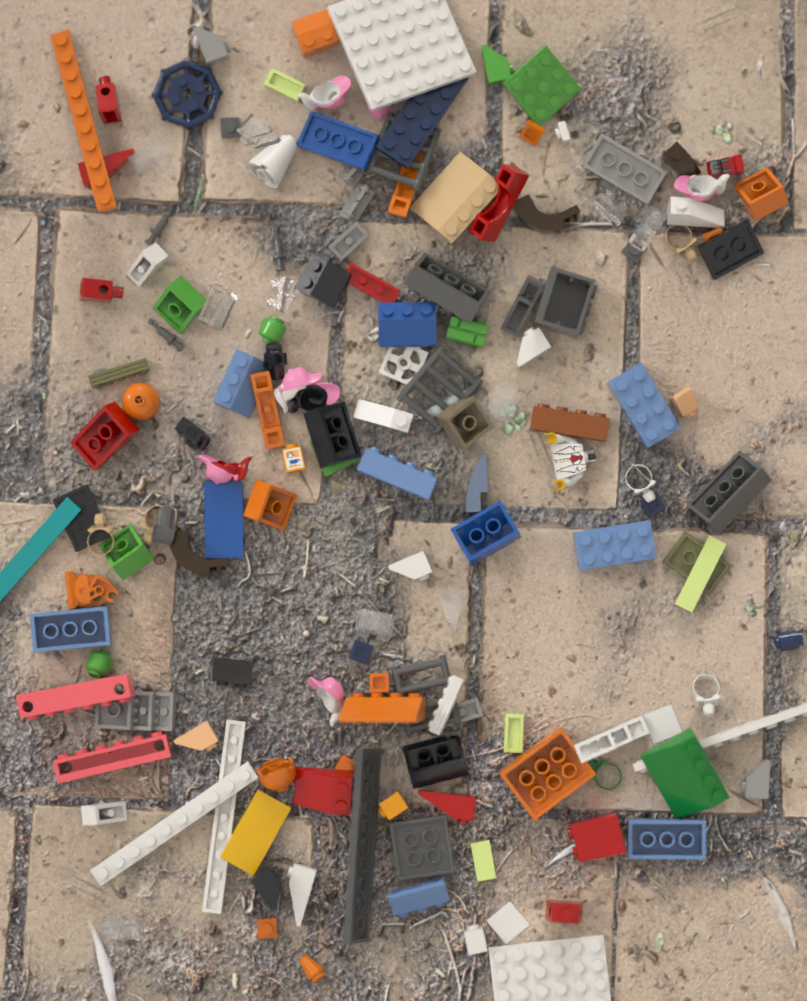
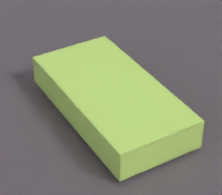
[264,68,306,103]
[504,714,524,753]
[471,840,496,882]

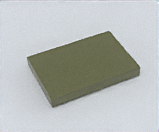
[662,531,731,596]

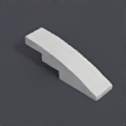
[573,715,650,763]

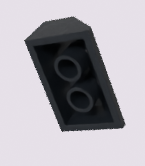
[303,402,362,469]
[402,736,469,789]

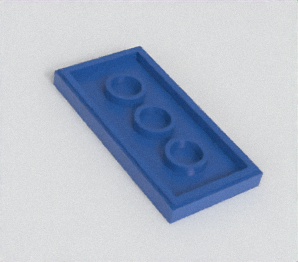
[297,111,380,171]
[204,481,244,559]

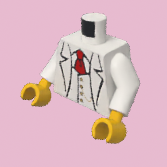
[544,432,596,492]

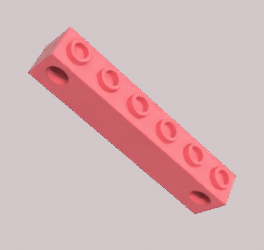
[16,673,136,721]
[53,731,172,783]

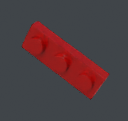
[346,263,401,303]

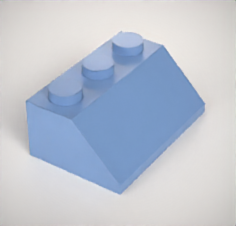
[213,349,265,418]
[388,877,450,918]

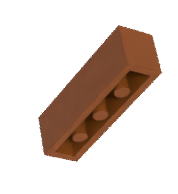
[529,403,610,442]

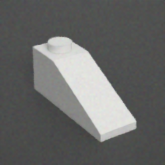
[667,197,725,228]
[353,399,413,434]
[287,863,317,927]

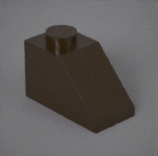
[661,142,701,177]

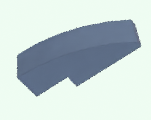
[465,454,488,513]

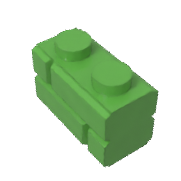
[446,315,489,349]

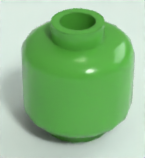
[258,315,286,344]
[86,649,114,679]

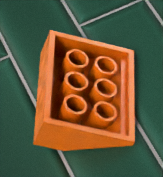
[339,693,426,722]
[498,726,596,821]

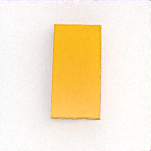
[219,789,291,876]

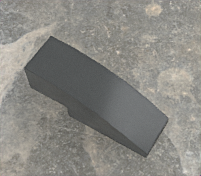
[500,275,546,337]

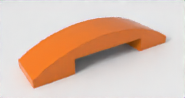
[387,152,425,218]
[250,371,285,449]

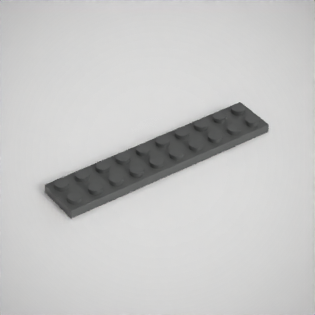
[342,748,382,944]

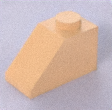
[670,386,700,419]
[173,720,219,751]

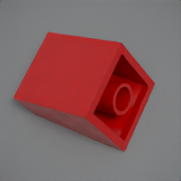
[567,812,626,862]

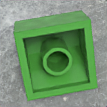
[153,276,209,334]
[99,523,154,580]

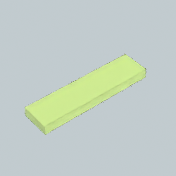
[675,535,726,613]

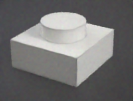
[555,121,570,144]

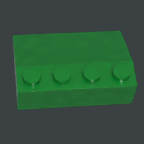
[640,727,730,819]

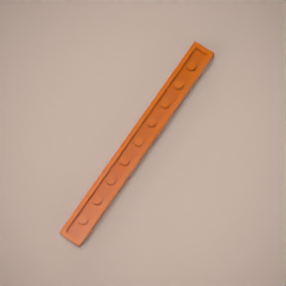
[50,30,117,213]

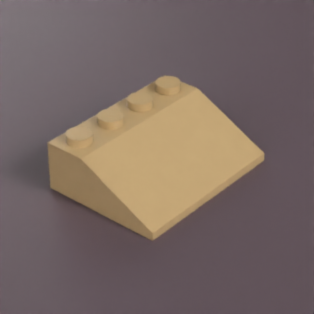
[409,152,498,246]

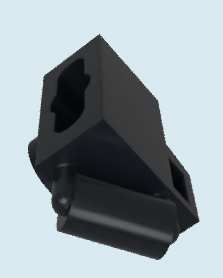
[263,343,287,381]
[175,417,211,451]

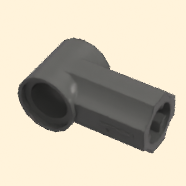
[151,506,175,546]

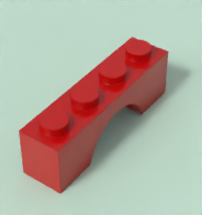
[469,164,530,242]

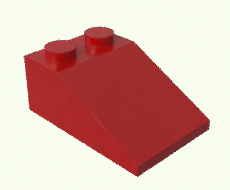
[70,401,140,471]
[293,767,353,815]

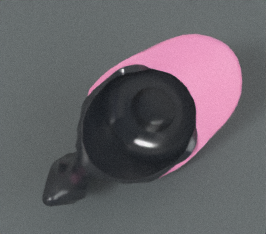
[288,381,340,413]

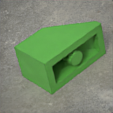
[481,45,514,86]

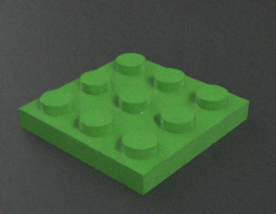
[502,45,581,126]

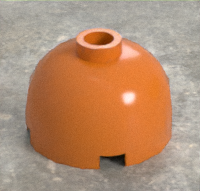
[122,382,160,421]
[256,757,296,792]

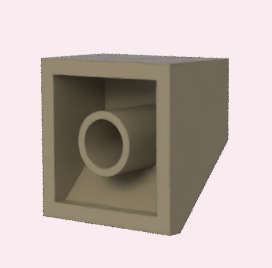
[436,396,494,450]

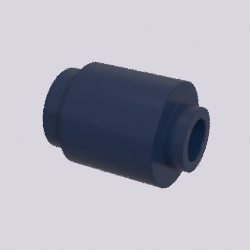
[774,630,804,652]

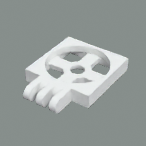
[378,347,429,385]

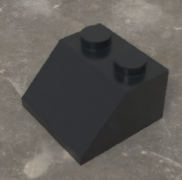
[295,254,352,309]
[212,657,254,688]
[250,864,283,912]

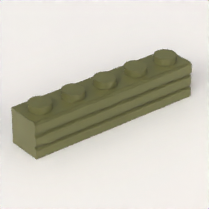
[88,358,150,389]

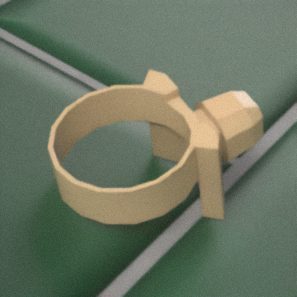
[665,225,697,261]
[141,505,164,544]
[87,513,115,555]

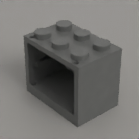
[533,266,598,339]

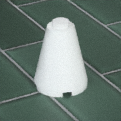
[248,135,297,188]

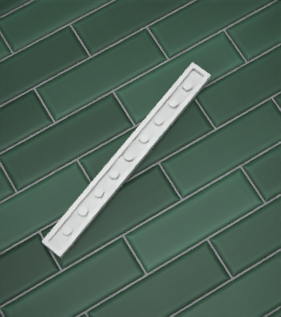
[631,703,807,774]
[202,719,246,914]
[90,761,259,886]

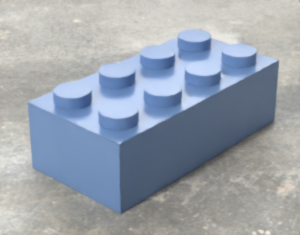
[607,362,681,449]
[357,447,437,501]
[573,520,656,571]
[30,606,113,652]
[627,818,706,859]

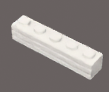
[428,675,465,735]

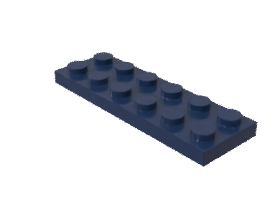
[375,77,469,170]

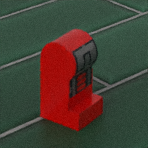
[706,154,745,178]

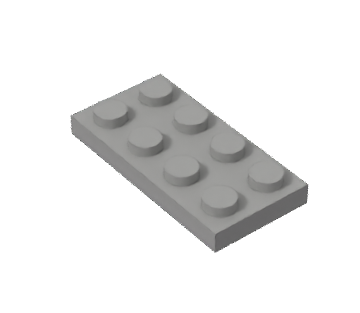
[582,133,667,205]

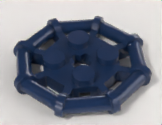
[151,58,223,130]

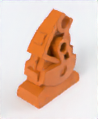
[65,571,119,610]

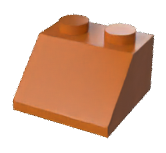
[291,9,340,58]
[734,167,789,221]
[243,480,297,531]

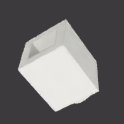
[464,924,488,955]

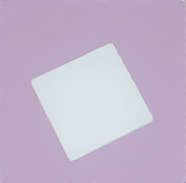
[643,705,682,744]
[487,902,529,944]

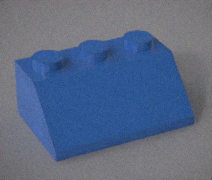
[378,302,436,347]
[451,500,521,566]

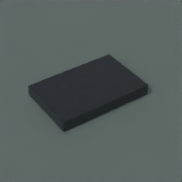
[697,219,764,280]
[52,484,111,552]

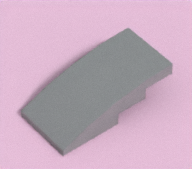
[95,690,176,731]

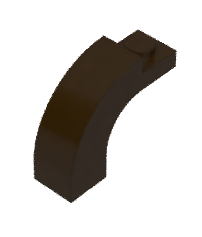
[513,194,580,233]
[170,530,230,575]

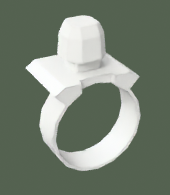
[625,464,656,503]
[692,674,720,717]

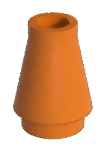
[298,954,326,983]

